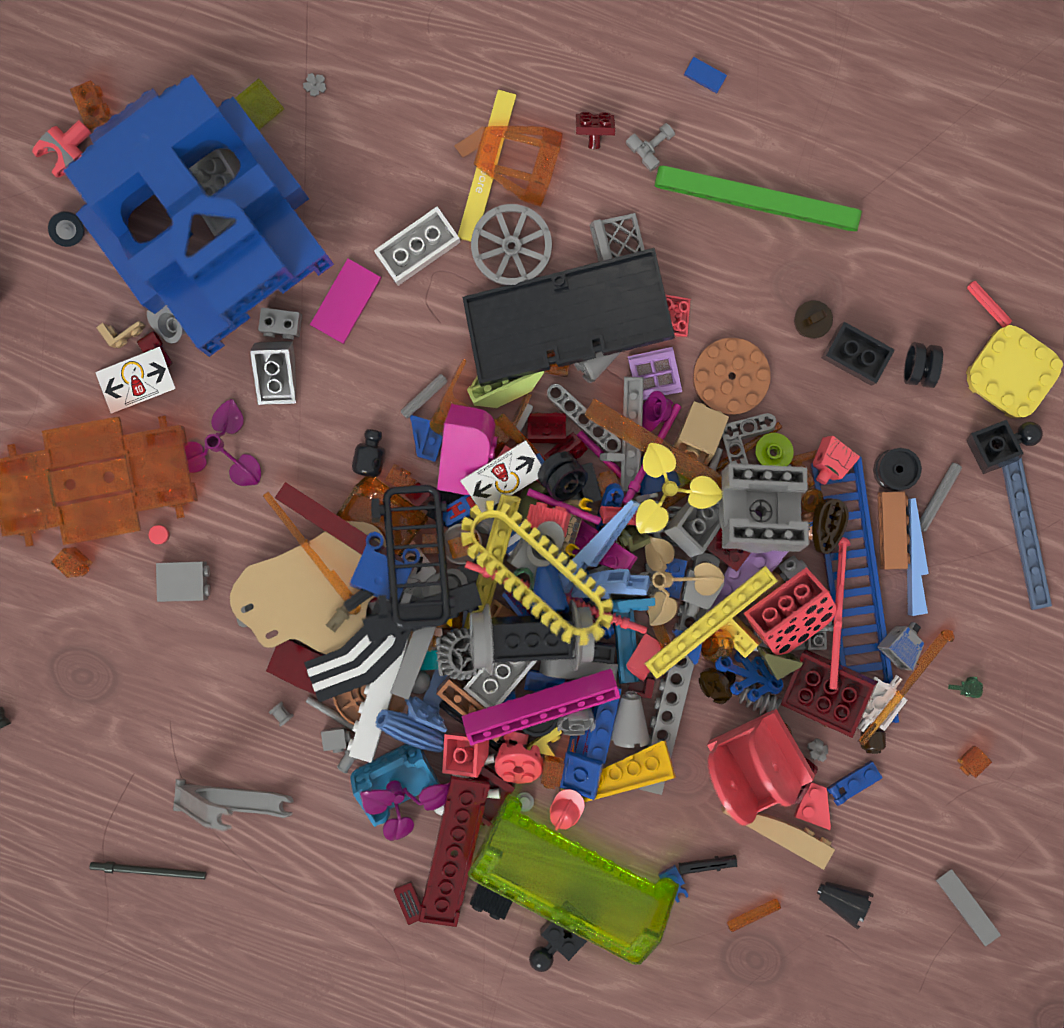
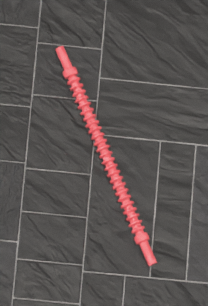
[464,560,648,634]

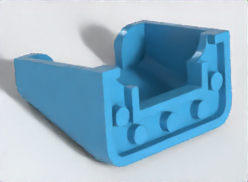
[350,744,440,827]

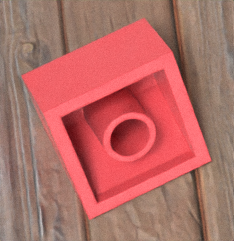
[442,732,489,777]

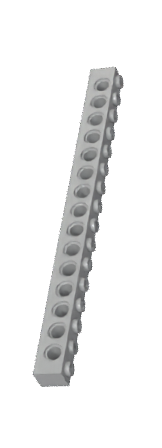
[639,499,721,795]

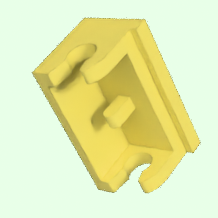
[718,616,762,658]

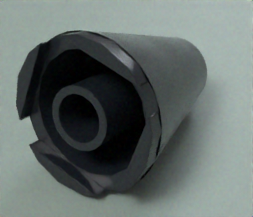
[817,881,874,929]

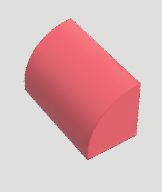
[626,634,665,682]

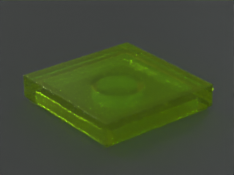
[235,78,284,130]

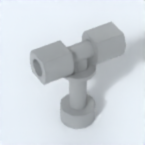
[626,123,675,172]

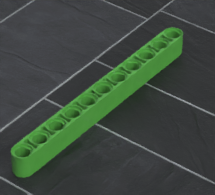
[654,166,862,231]

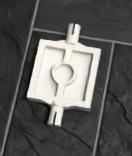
[858,675,907,732]

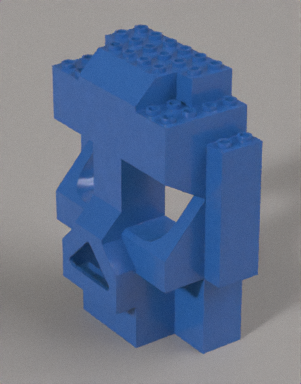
[63,75,334,357]

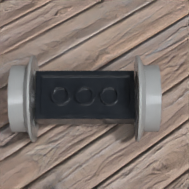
[470,600,594,676]

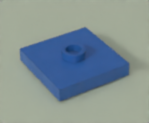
[559,751,604,800]

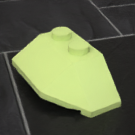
[467,371,544,408]

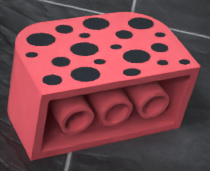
[744,567,836,655]

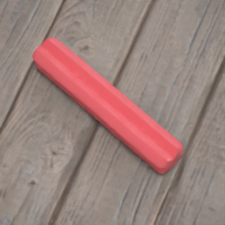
[967,281,1012,327]

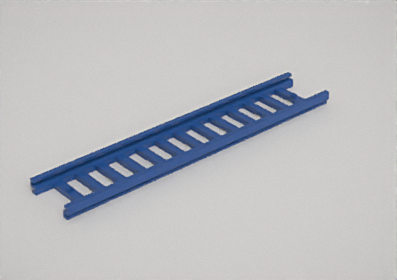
[811,456,899,723]

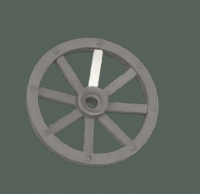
[471,204,552,286]

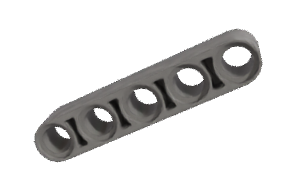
[547,384,621,453]

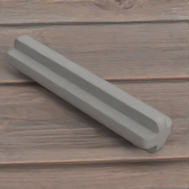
[401,374,447,418]

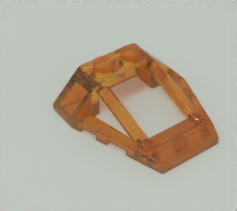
[473,126,563,207]

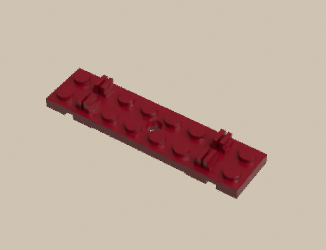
[419,776,490,927]

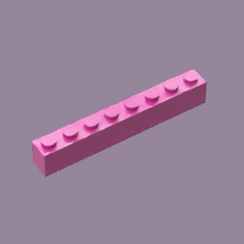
[462,669,620,745]

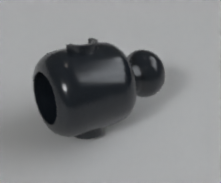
[352,429,385,477]

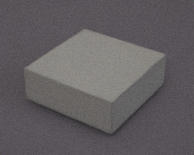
[599,453,625,462]

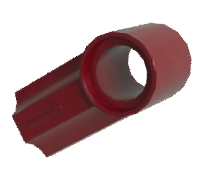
[137,331,173,367]

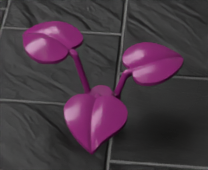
[170,399,261,486]
[360,780,450,841]

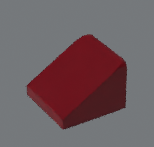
[405,482,431,506]

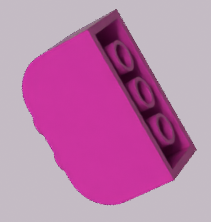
[437,404,498,495]

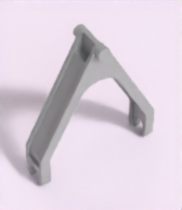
[173,779,294,831]

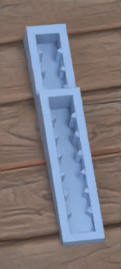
[906,498,929,616]
[559,500,640,593]

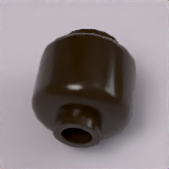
[860,725,886,754]

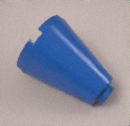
[530,564,570,615]

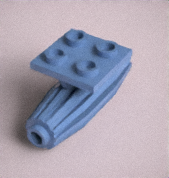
[375,696,447,753]

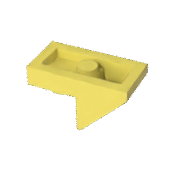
[526,725,563,756]

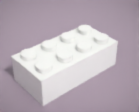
[374,207,461,286]
[463,661,537,708]

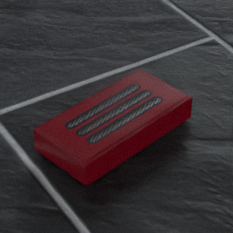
[393,881,422,925]

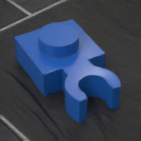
[658,865,688,903]

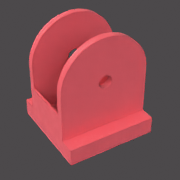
[707,709,815,826]

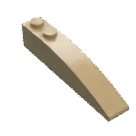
[721,806,835,870]

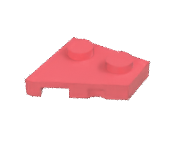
[794,782,831,830]

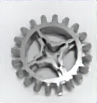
[436,627,482,680]

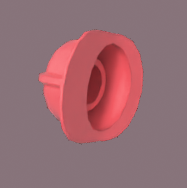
[549,789,585,831]

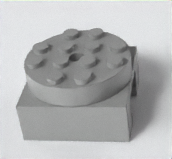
[718,464,809,553]

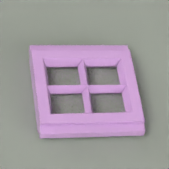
[628,347,682,400]

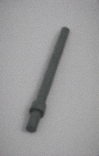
[90,861,206,880]

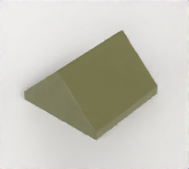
[757,646,803,680]

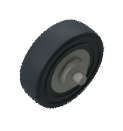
[48,211,84,247]

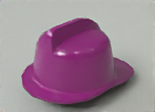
[642,391,673,434]

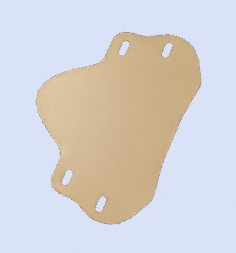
[230,521,386,654]

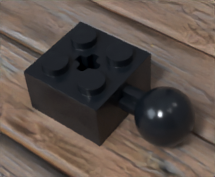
[966,420,1043,474]
[529,900,595,972]

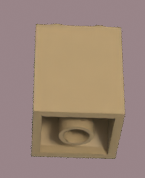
[671,401,729,470]

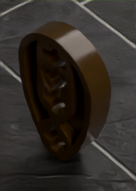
[812,498,849,554]

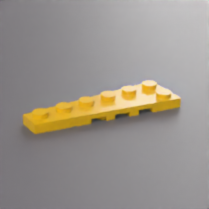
[561,740,676,802]

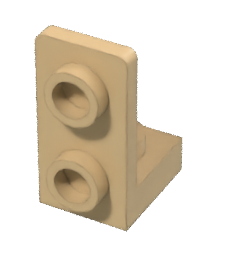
[96,321,146,348]

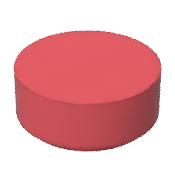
[148,525,169,544]

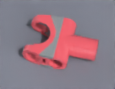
[32,120,91,178]

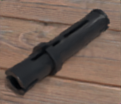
[679,855,738,875]

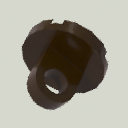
[794,300,833,339]
[699,668,736,704]

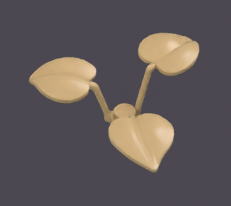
[645,536,724,626]

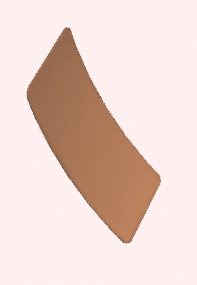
[454,126,486,158]

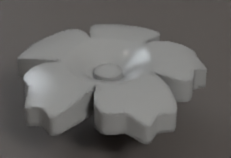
[303,73,326,97]
[807,739,828,762]

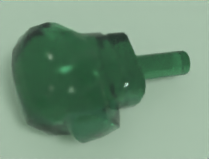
[948,677,983,698]

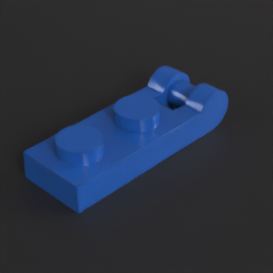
[827,761,882,806]

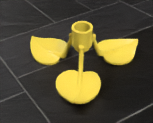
[636,443,722,534]

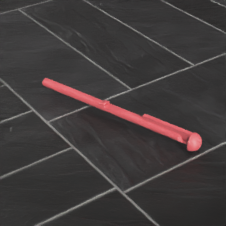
[829,537,851,689]

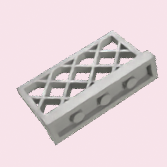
[589,213,645,262]

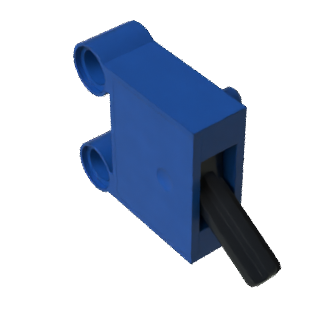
[343,532,420,612]

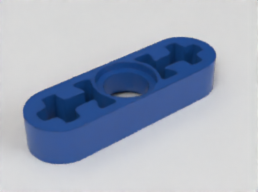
[595,483,624,532]

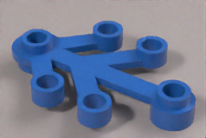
[715,651,783,702]

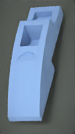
[571,569,650,599]

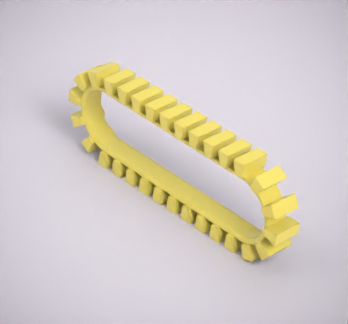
[461,501,613,646]

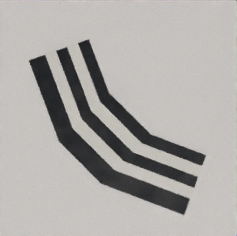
[304,592,421,702]

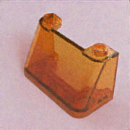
[336,476,428,557]

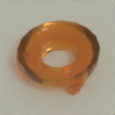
[801,488,824,512]

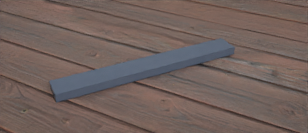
[1002,457,1052,610]

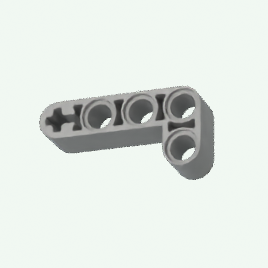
[539,659,618,681]

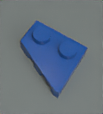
[410,415,444,462]

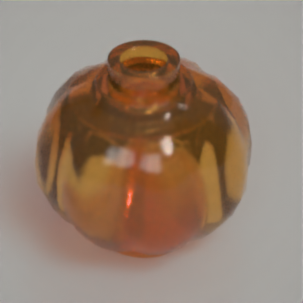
[701,628,734,663]

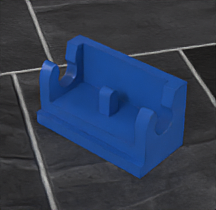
[524,669,565,692]

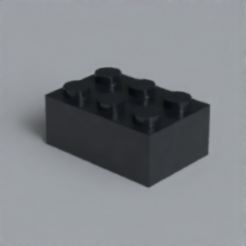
[821,322,895,386]

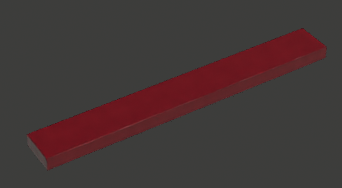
[275,482,414,573]

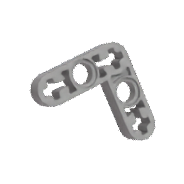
[722,413,776,465]

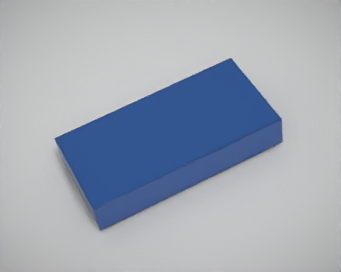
[684,57,727,94]

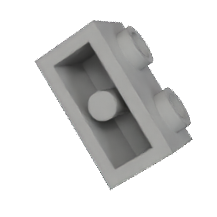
[258,308,302,340]

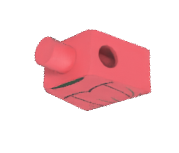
[813,436,860,485]

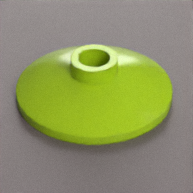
[755,433,794,466]

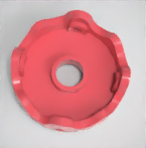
[494,743,543,784]

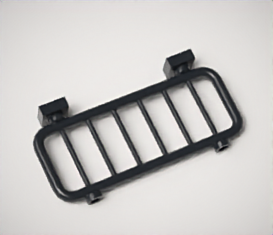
[371,485,455,629]

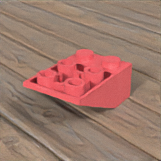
[665,294,691,337]

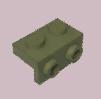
[618,525,651,552]

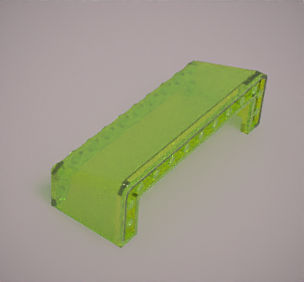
[468,795,679,965]

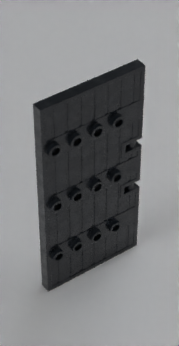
[462,248,675,386]

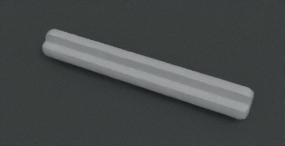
[920,463,962,532]

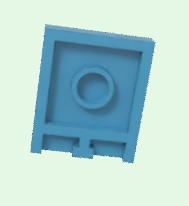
[603,597,656,684]

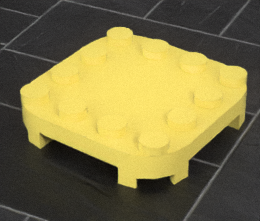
[966,325,1063,418]

